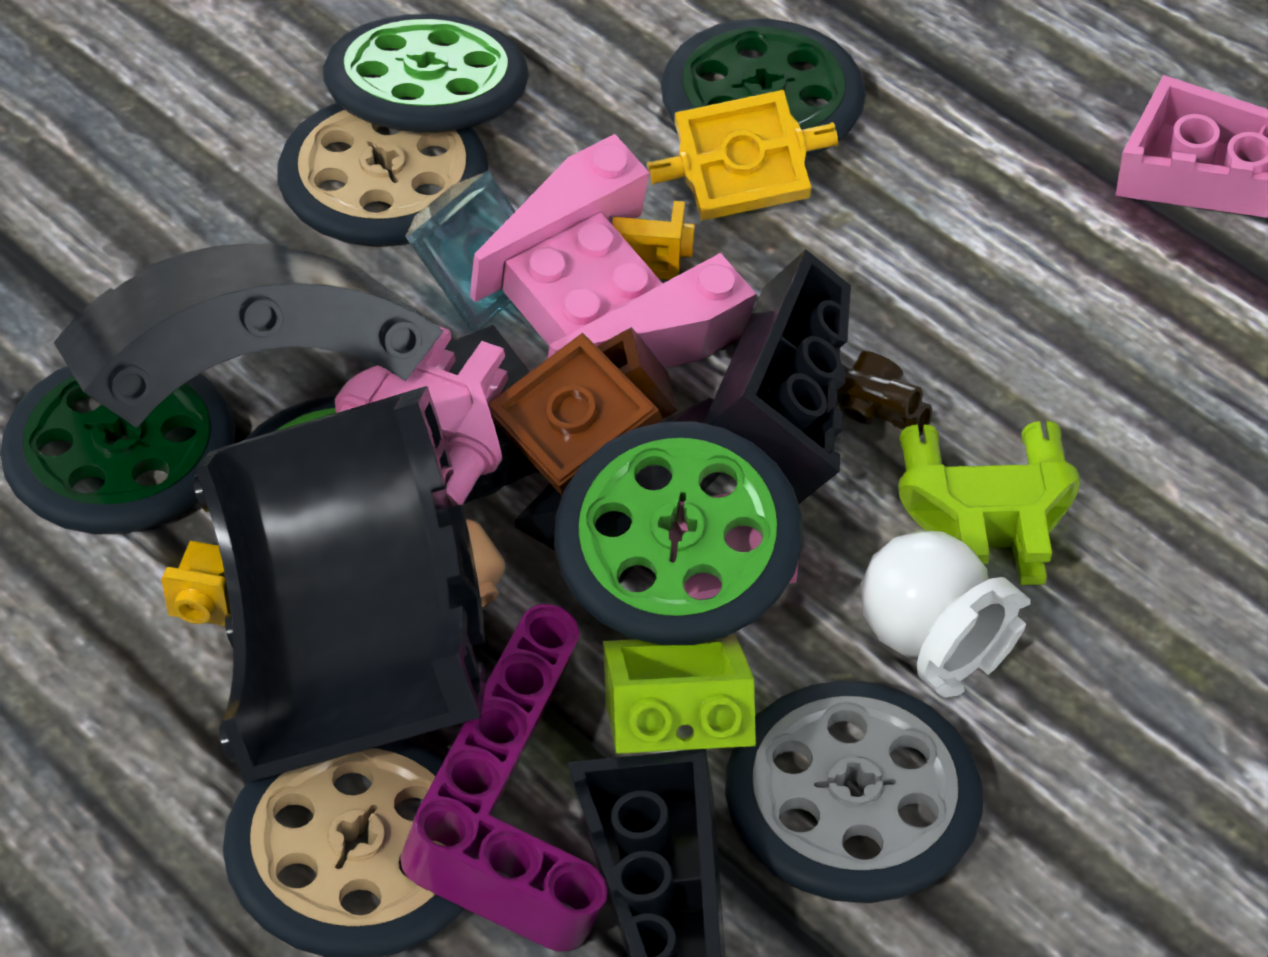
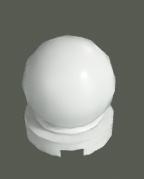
[861,530,1030,698]

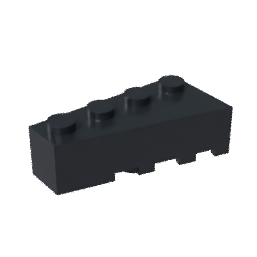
[703,249,851,504]
[567,749,726,957]

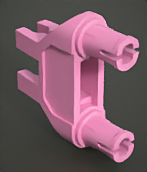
[335,326,509,507]

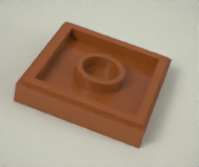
[488,332,662,495]

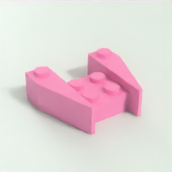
[470,134,757,368]

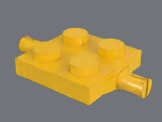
[647,90,838,221]

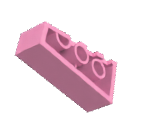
[1115,75,1268,218]

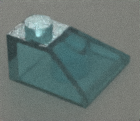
[405,171,516,333]

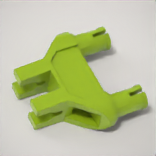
[898,421,1081,585]

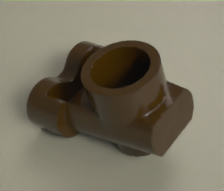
[837,351,932,436]

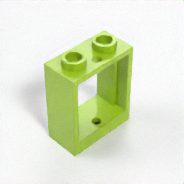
[603,634,756,754]

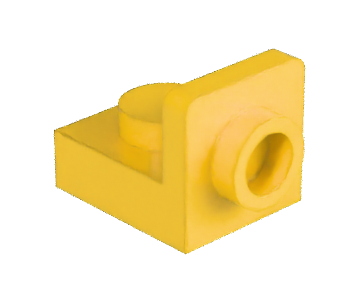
[612,201,695,280]
[161,540,231,626]

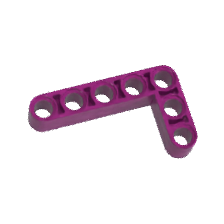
[400,604,608,952]

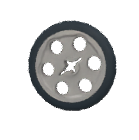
[725,681,983,904]

